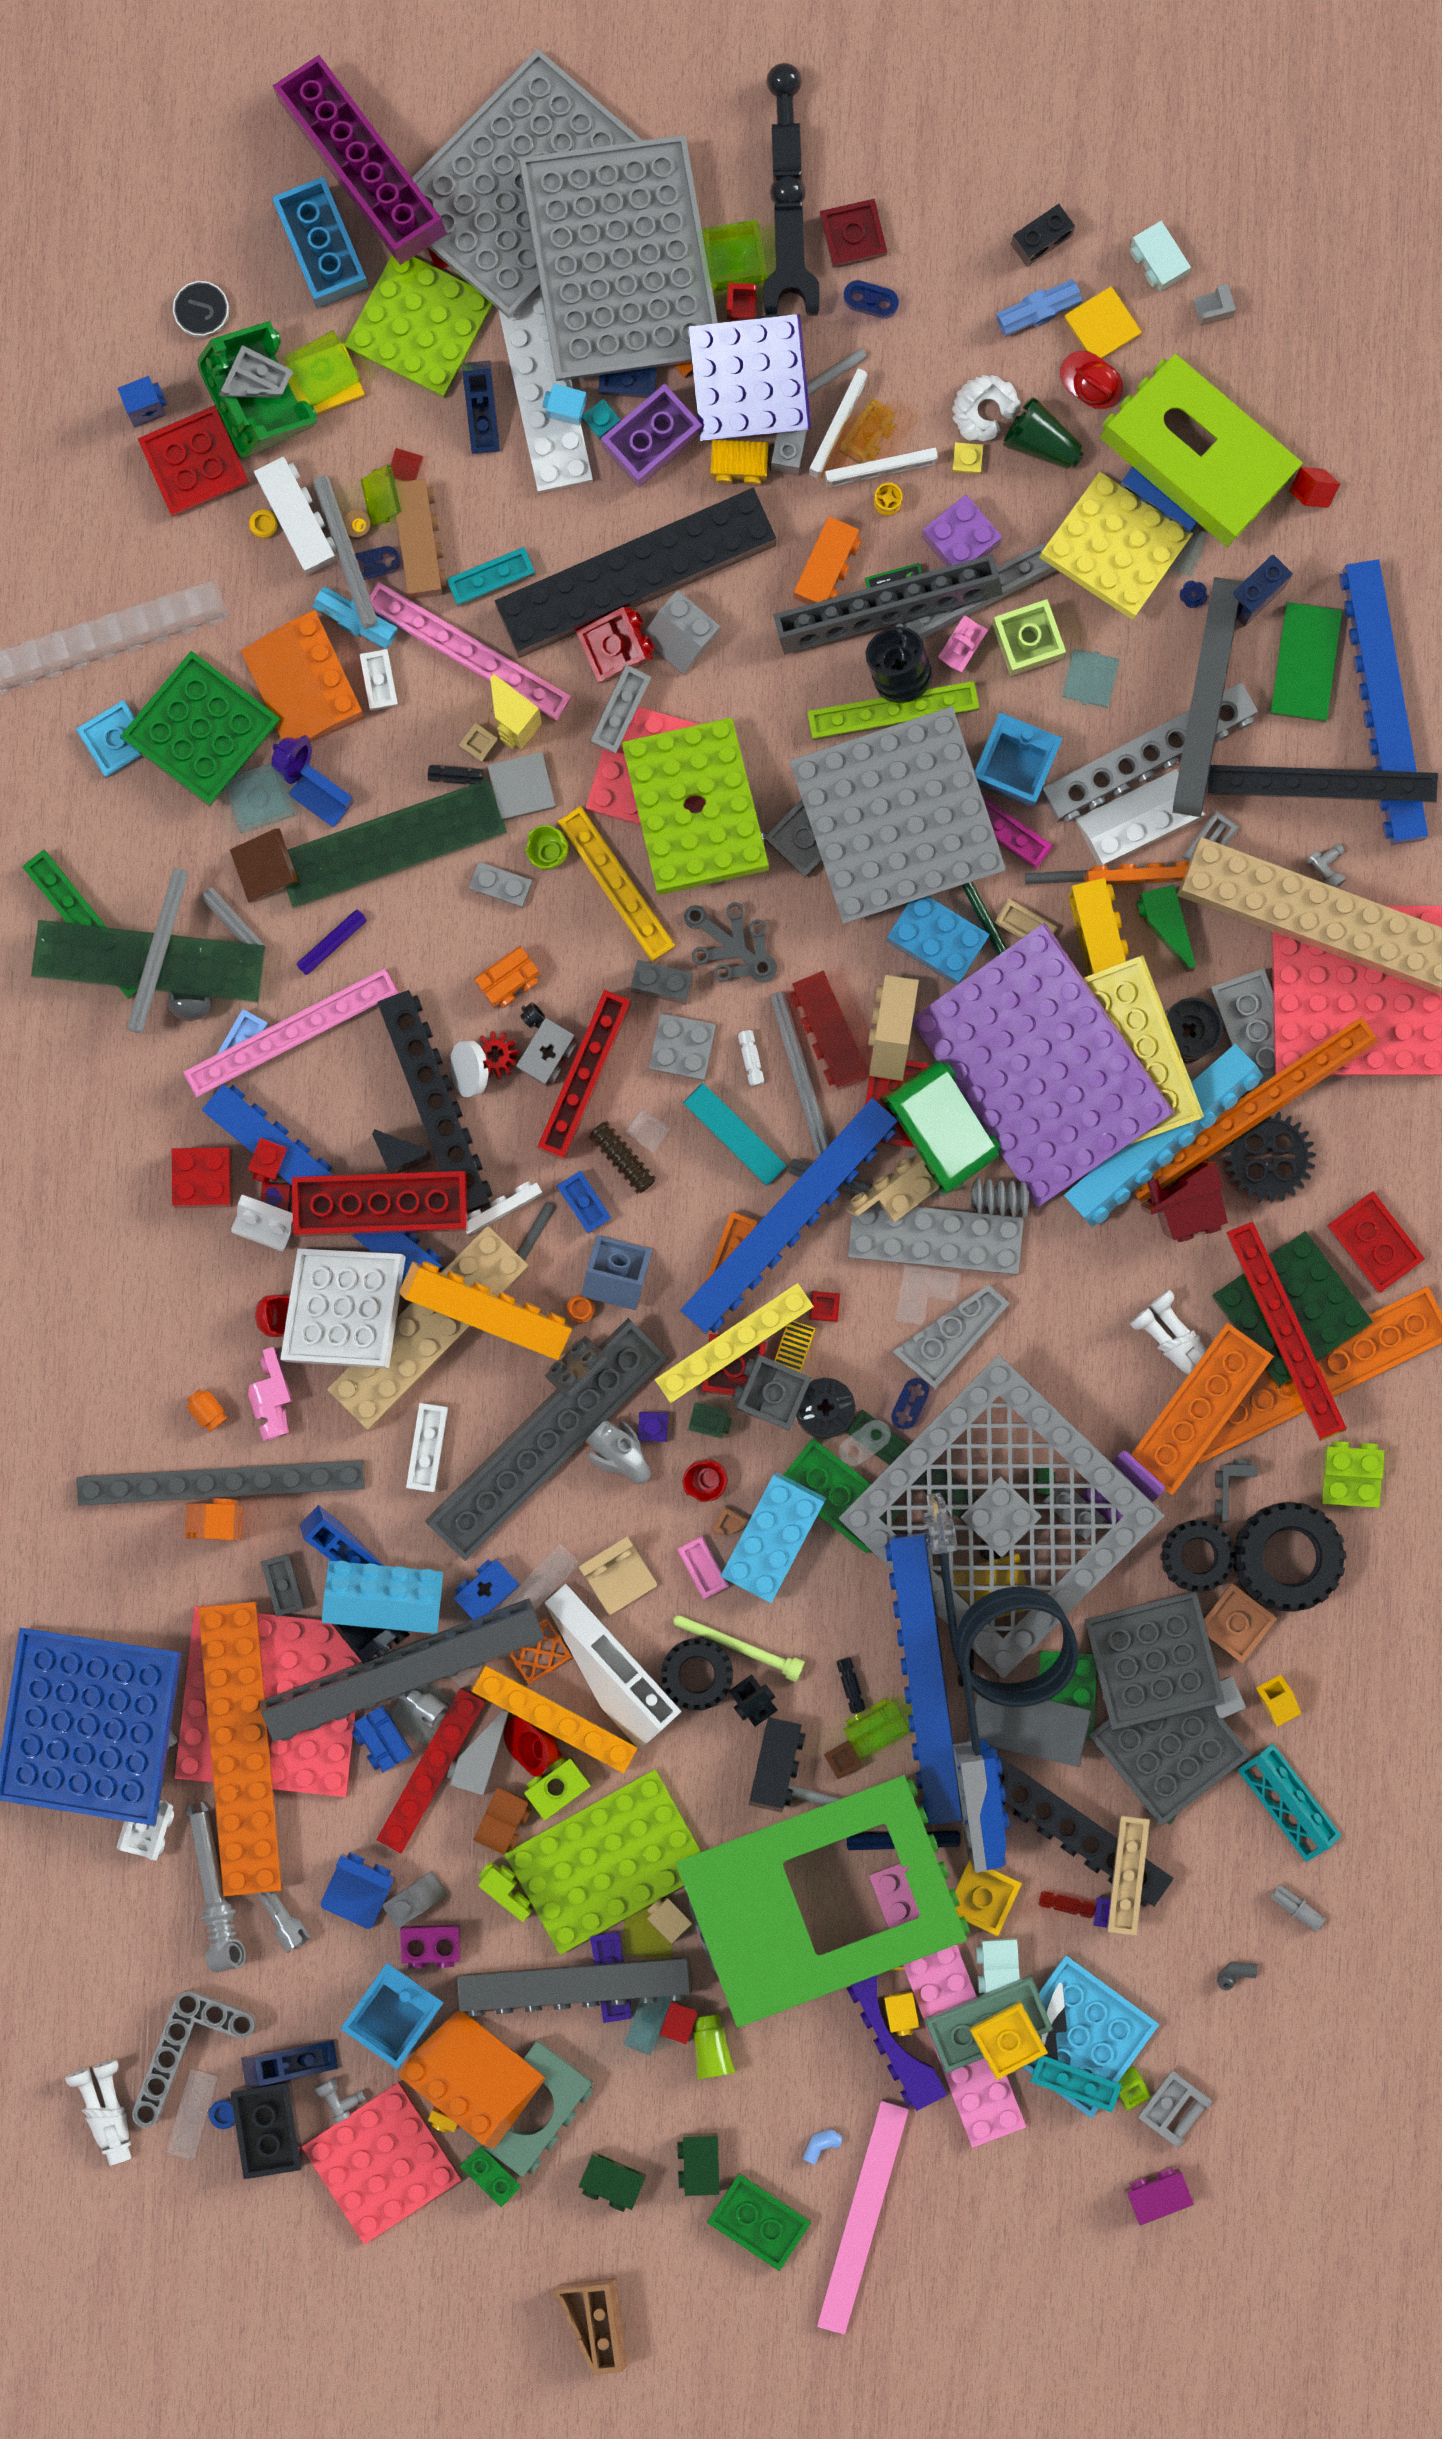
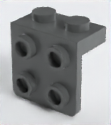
[545,1336,608,1398]

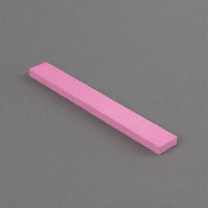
[369,582,571,722]
[182,968,398,1097]
[817,2100,909,2335]

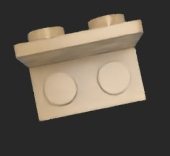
[579,1536,657,1615]

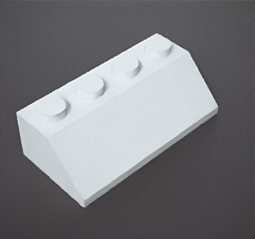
[1075,769,1205,866]

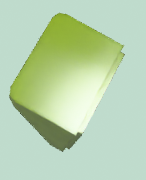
[1118,2066,1151,2111]

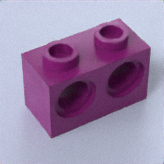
[401,1925,461,1969]

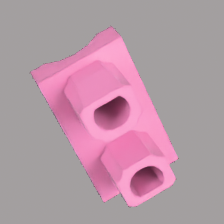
[937,615,988,674]

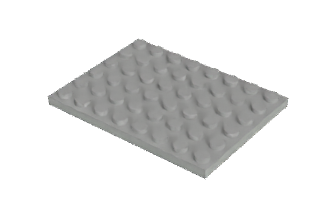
[412,49,643,319]
[518,135,718,381]

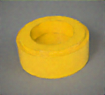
[249,509,278,539]

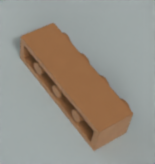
[392,479,447,600]

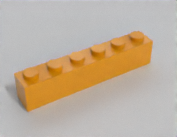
[399,1261,572,1360]
[471,1664,638,1773]

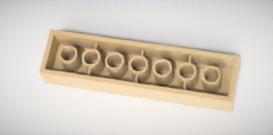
[327,1226,530,1431]

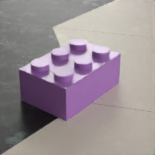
[601,384,702,488]

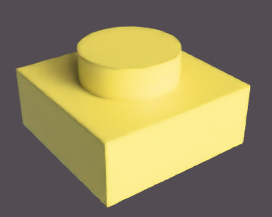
[952,442,983,475]

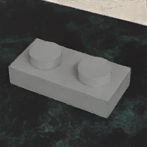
[469,862,532,908]

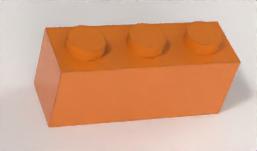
[793,516,862,605]

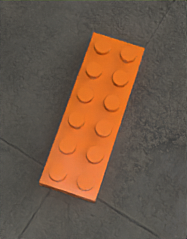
[1131,1322,1274,1496]

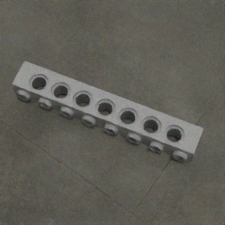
[1041,682,1258,823]

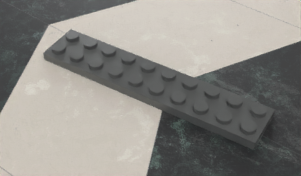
[425,1318,668,1561]

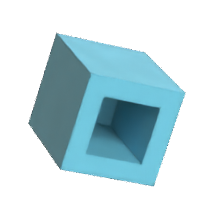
[542,384,587,426]

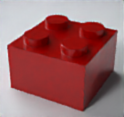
[171,1147,233,1208]
[701,1334,766,1396]

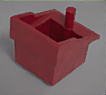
[1141,1159,1228,1242]

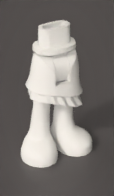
[1129,1289,1207,1375]
[64,2059,132,2166]

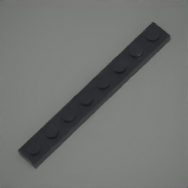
[1208,765,1438,803]

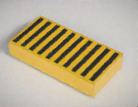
[774,1321,816,1373]

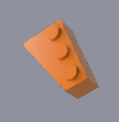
[185,1498,244,1541]

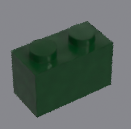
[677,2133,719,2196]
[578,2151,646,2212]

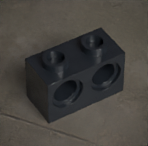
[1011,204,1075,266]

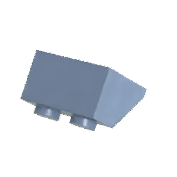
[581,1235,652,1310]

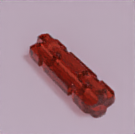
[1038,1891,1095,1919]

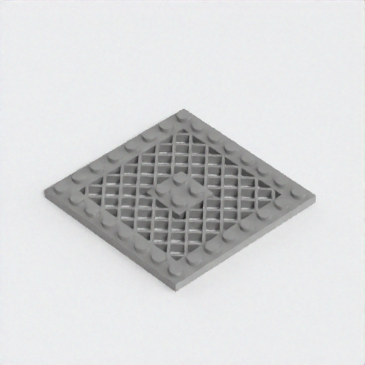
[838,1354,1165,1679]

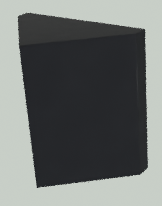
[372,1129,431,1174]

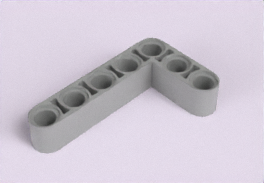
[132,1989,257,2128]

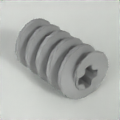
[969,1178,1029,1219]

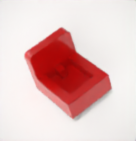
[248,1138,288,1184]

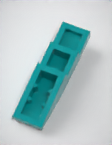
[682,1083,786,1186]

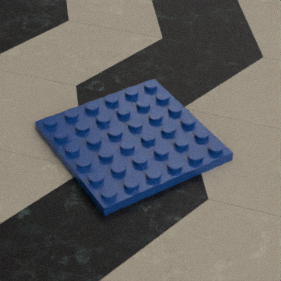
[0,1628,182,1826]

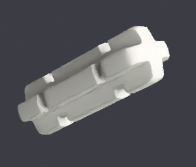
[738,1030,764,1086]

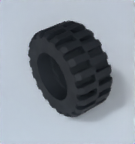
[1233,1502,1346,1612]

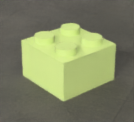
[992,599,1066,677]

